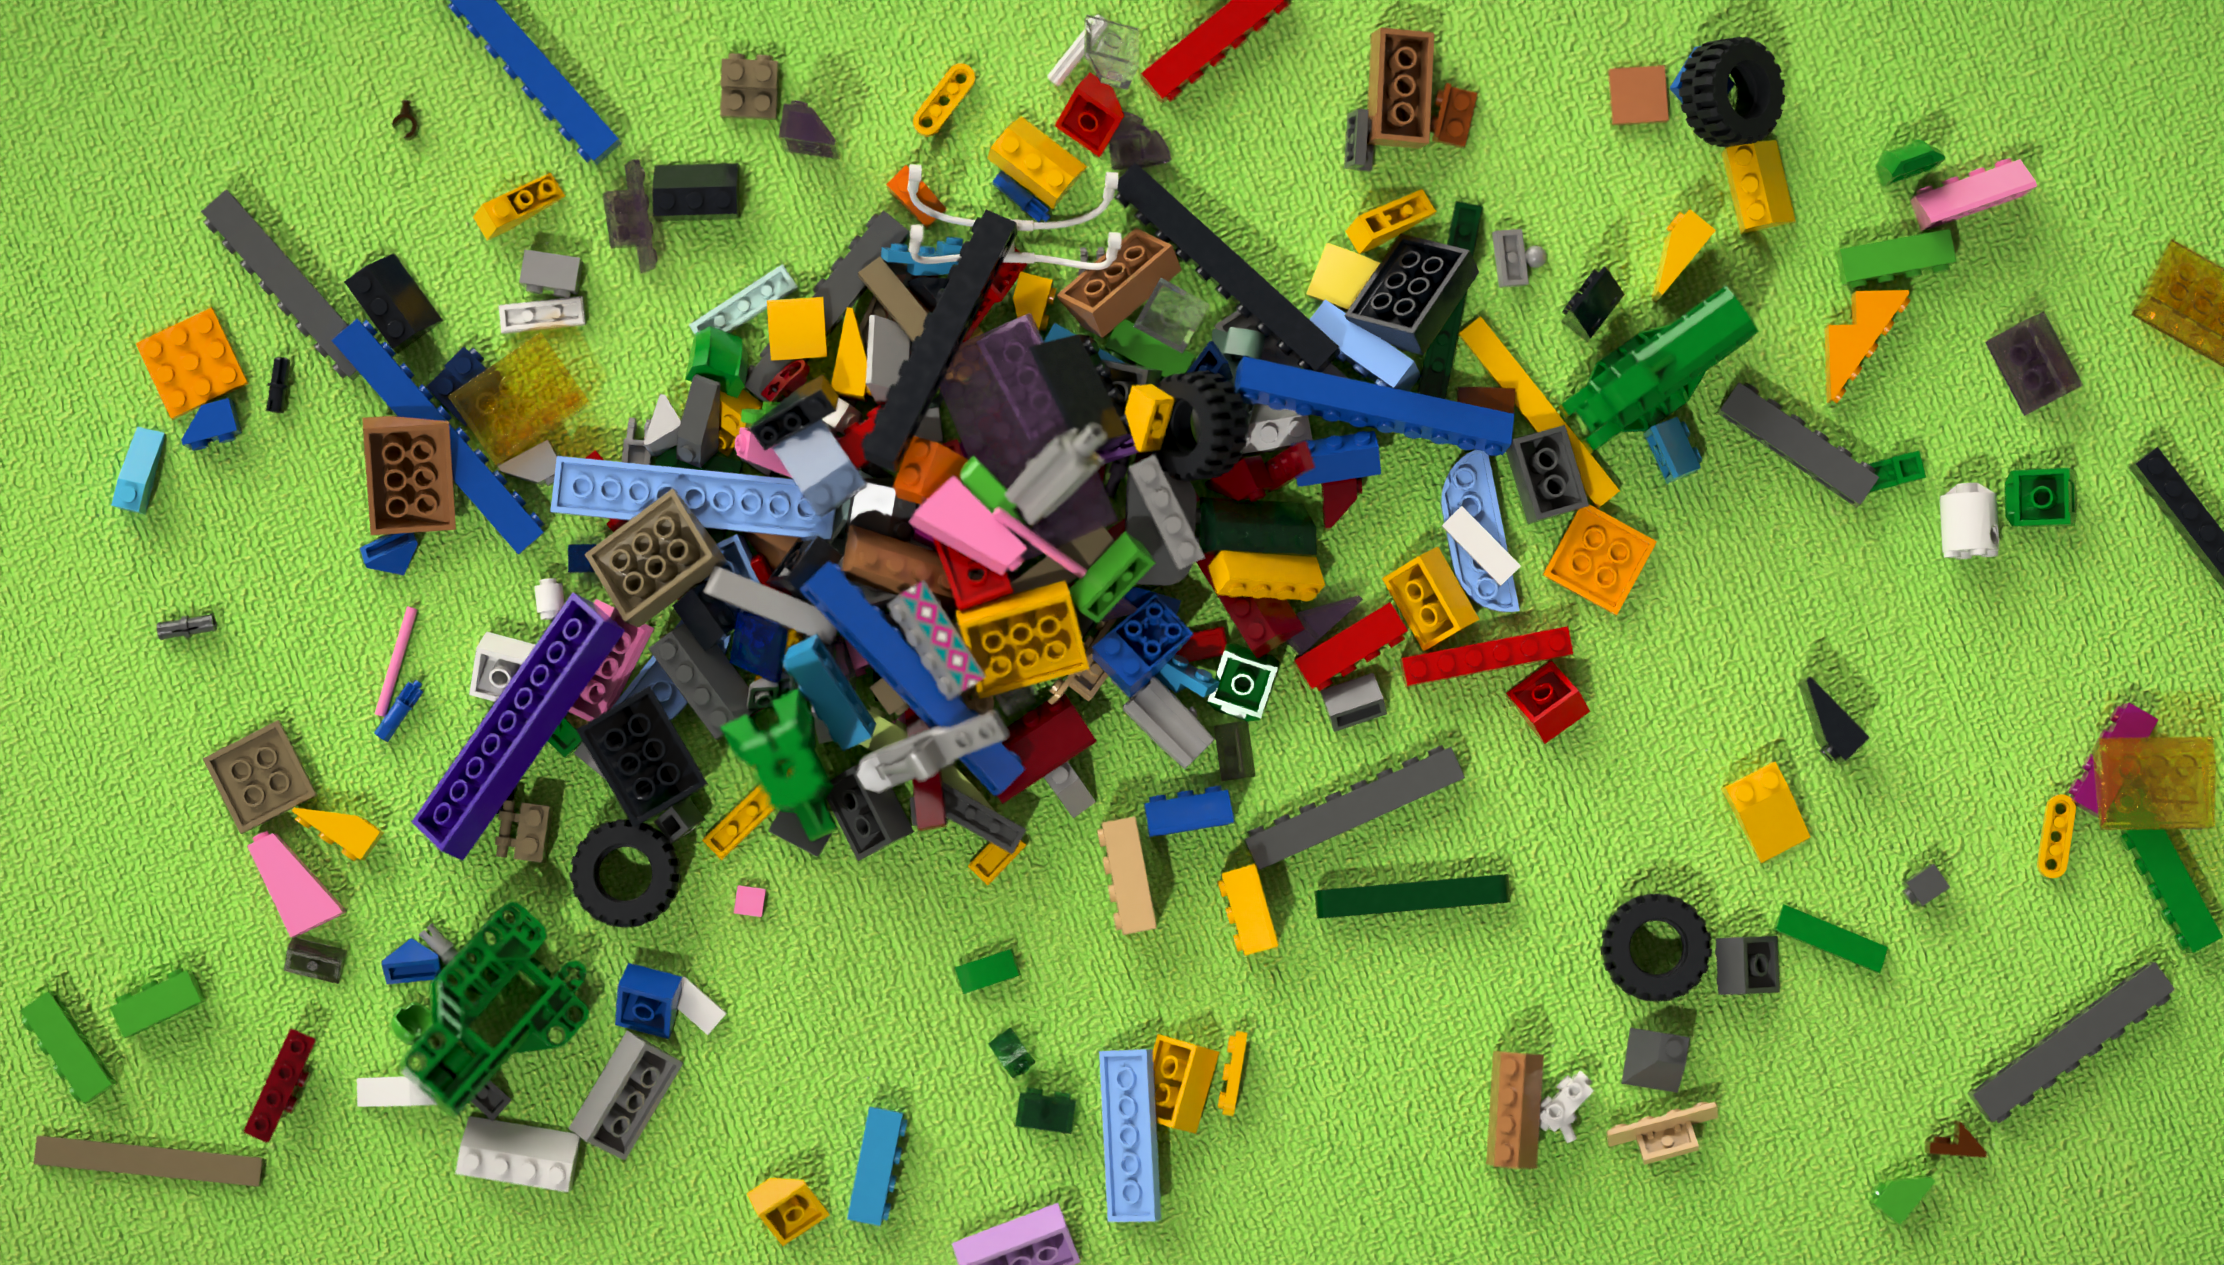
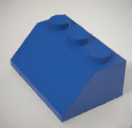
[1290,431,1381,487]
[1144,785,1234,837]

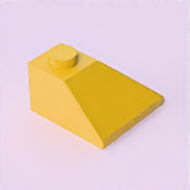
[747,1178,830,1246]

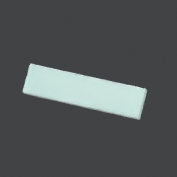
[689,264,798,334]

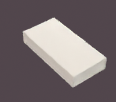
[677,976,727,1035]

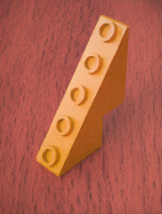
[1824,290,1911,404]

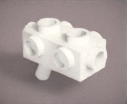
[1539,1071,1594,1143]

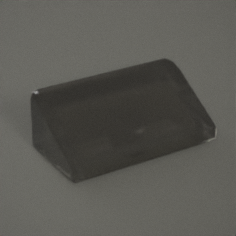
[1214,721,1255,781]
[284,938,347,984]

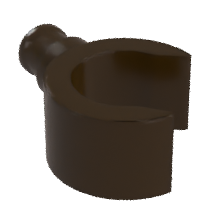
[392,100,419,141]

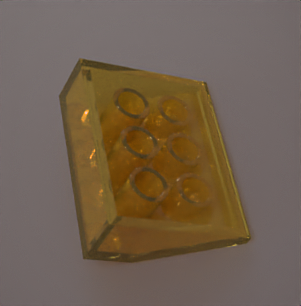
[2131,239,2224,367]
[448,332,592,466]
[2092,737,2216,830]

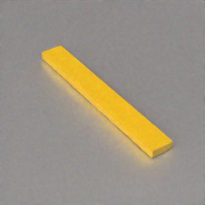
[1458,316,1620,509]

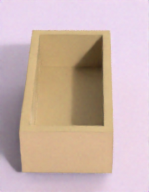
[1097,816,1156,935]

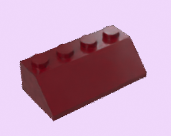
[1196,537,1305,659]
[997,693,1097,804]

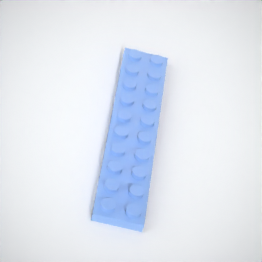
[551,456,836,541]

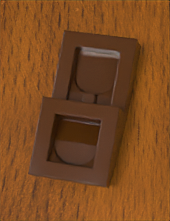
[1457,387,1515,414]

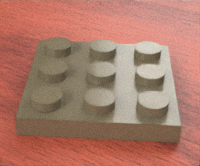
[203,720,318,834]

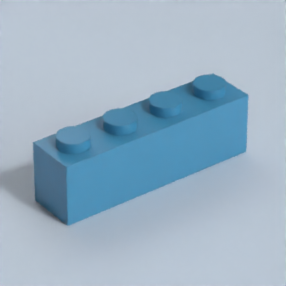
[783,635,876,751]
[847,1106,908,1226]

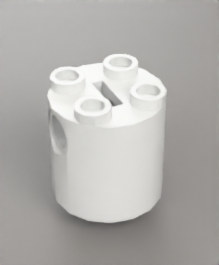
[1940,483,1999,559]

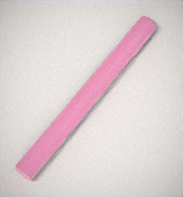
[993,508,1087,579]
[375,606,418,717]

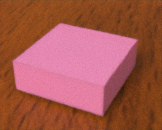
[734,885,766,917]

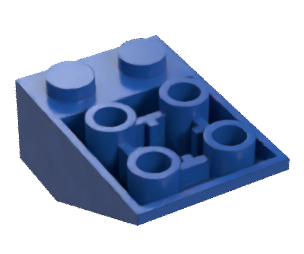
[1092,594,1193,698]

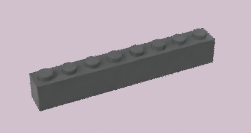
[201,189,361,381]
[744,210,910,402]
[1244,745,1465,870]
[1968,962,2175,1123]

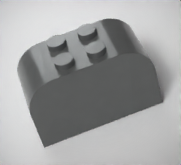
[1125,471,1201,586]

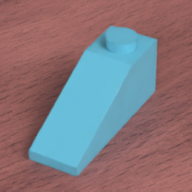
[111,427,166,515]

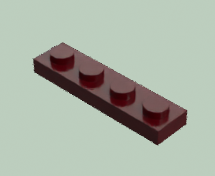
[1264,441,1315,493]

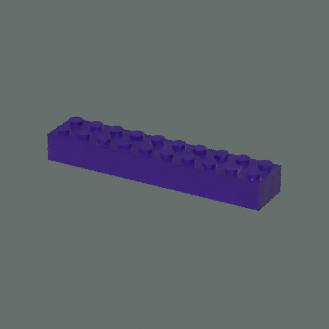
[412,592,625,861]

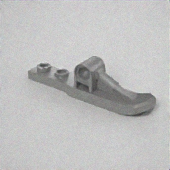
[855,710,1009,794]

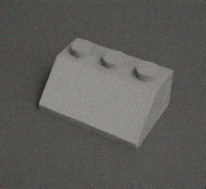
[866,315,913,408]

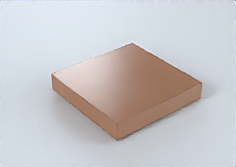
[1608,65,1669,126]

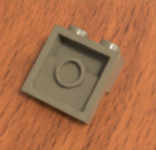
[720,53,779,120]

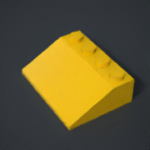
[955,580,1089,699]

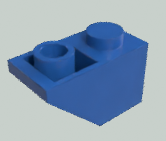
[181,398,242,451]

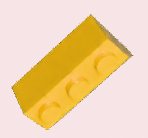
[987,116,1087,209]
[1721,140,1796,234]
[1382,546,1480,652]
[1217,864,1279,956]
[1153,1034,1219,1134]

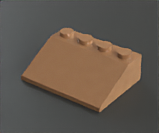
[362,416,456,535]

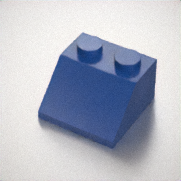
[615,963,682,1039]

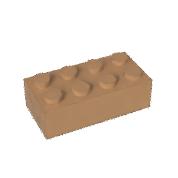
[1367,28,1434,149]

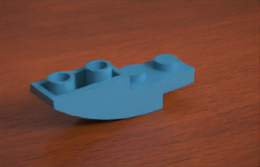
[881,237,964,276]
[1118,621,1220,697]

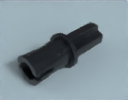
[266,357,290,414]

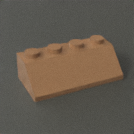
[1057,228,1182,338]
[842,525,955,610]
[1486,1051,1544,1169]

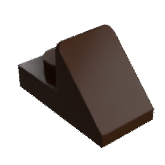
[1925,1121,1987,1158]

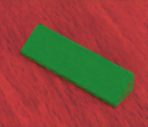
[1773,904,1888,973]

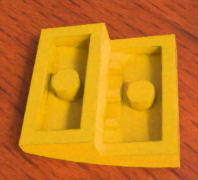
[767,297,827,361]

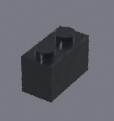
[672,580,741,651]

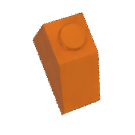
[886,165,947,229]

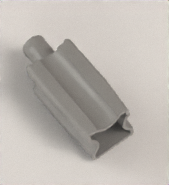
[1005,423,1106,525]
[1111,676,1214,769]

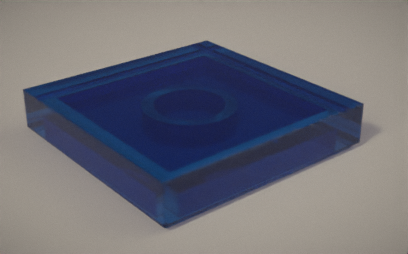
[730,610,789,683]

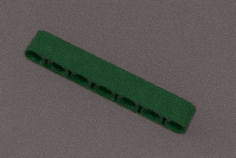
[1314,874,1511,919]

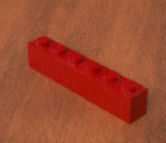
[1141,0,1291,103]
[1400,626,1573,688]

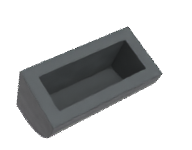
[1320,673,1387,732]

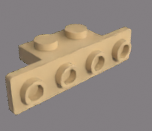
[1047,611,1120,705]
[1607,1102,1718,1165]

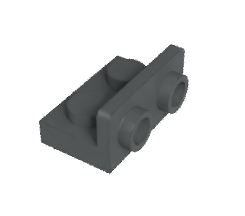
[1344,109,1374,172]

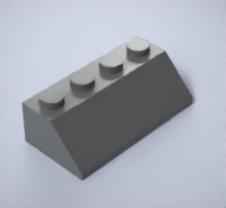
[648,623,761,740]

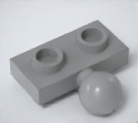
[1492,229,1547,288]

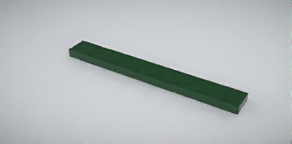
[1418,201,1483,399]

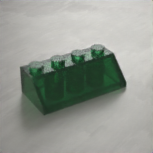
[1200,497,1317,557]

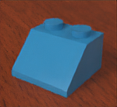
[1644,417,1702,484]

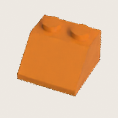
[893,436,968,505]

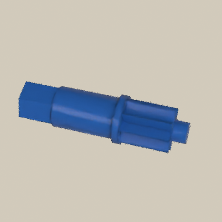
[992,171,1051,222]
[374,680,423,742]

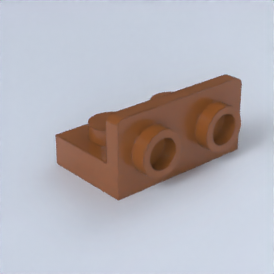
[1430,83,1478,148]

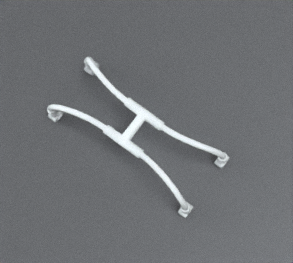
[907,164,1121,270]

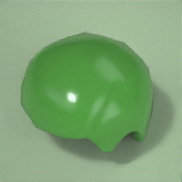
[391,1002,432,1045]

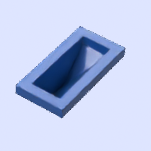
[360,533,418,575]
[382,938,442,985]

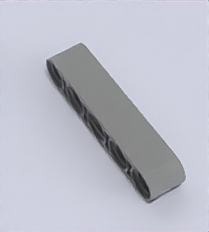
[703,566,837,645]

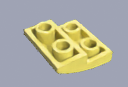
[1307,243,1380,311]

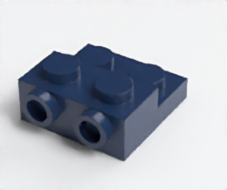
[426,347,506,428]

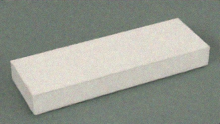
[499,296,586,334]
[1441,506,1521,586]

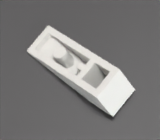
[357,1076,437,1107]

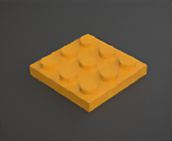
[135,307,249,420]
[1542,504,1657,616]

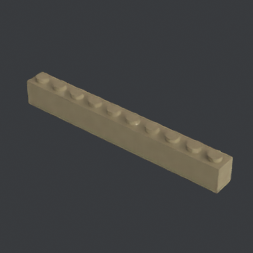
[870,519,1115,716]

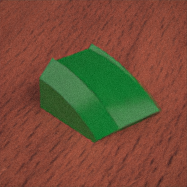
[1876,139,1945,187]
[685,326,748,398]
[2005,468,2077,527]
[1207,644,1280,722]

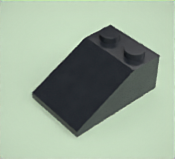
[1798,676,1870,763]

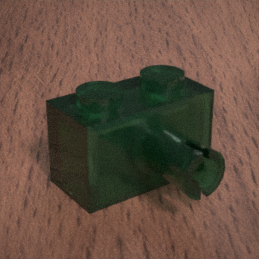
[1015,1087,1076,1134]

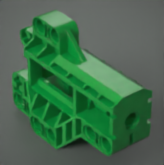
[1558,285,1759,454]
[721,689,838,842]
[399,902,589,1118]

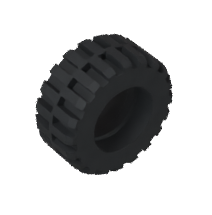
[1679,37,1785,147]
[1151,371,1248,481]
[570,819,681,928]
[1600,894,1712,1002]

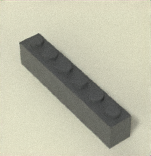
[1717,382,1879,508]

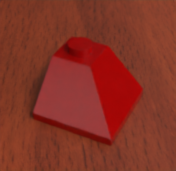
[1054,72,1124,158]

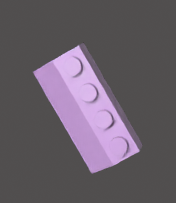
[952,1203,1081,1265]

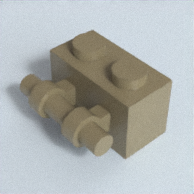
[495,801,554,863]

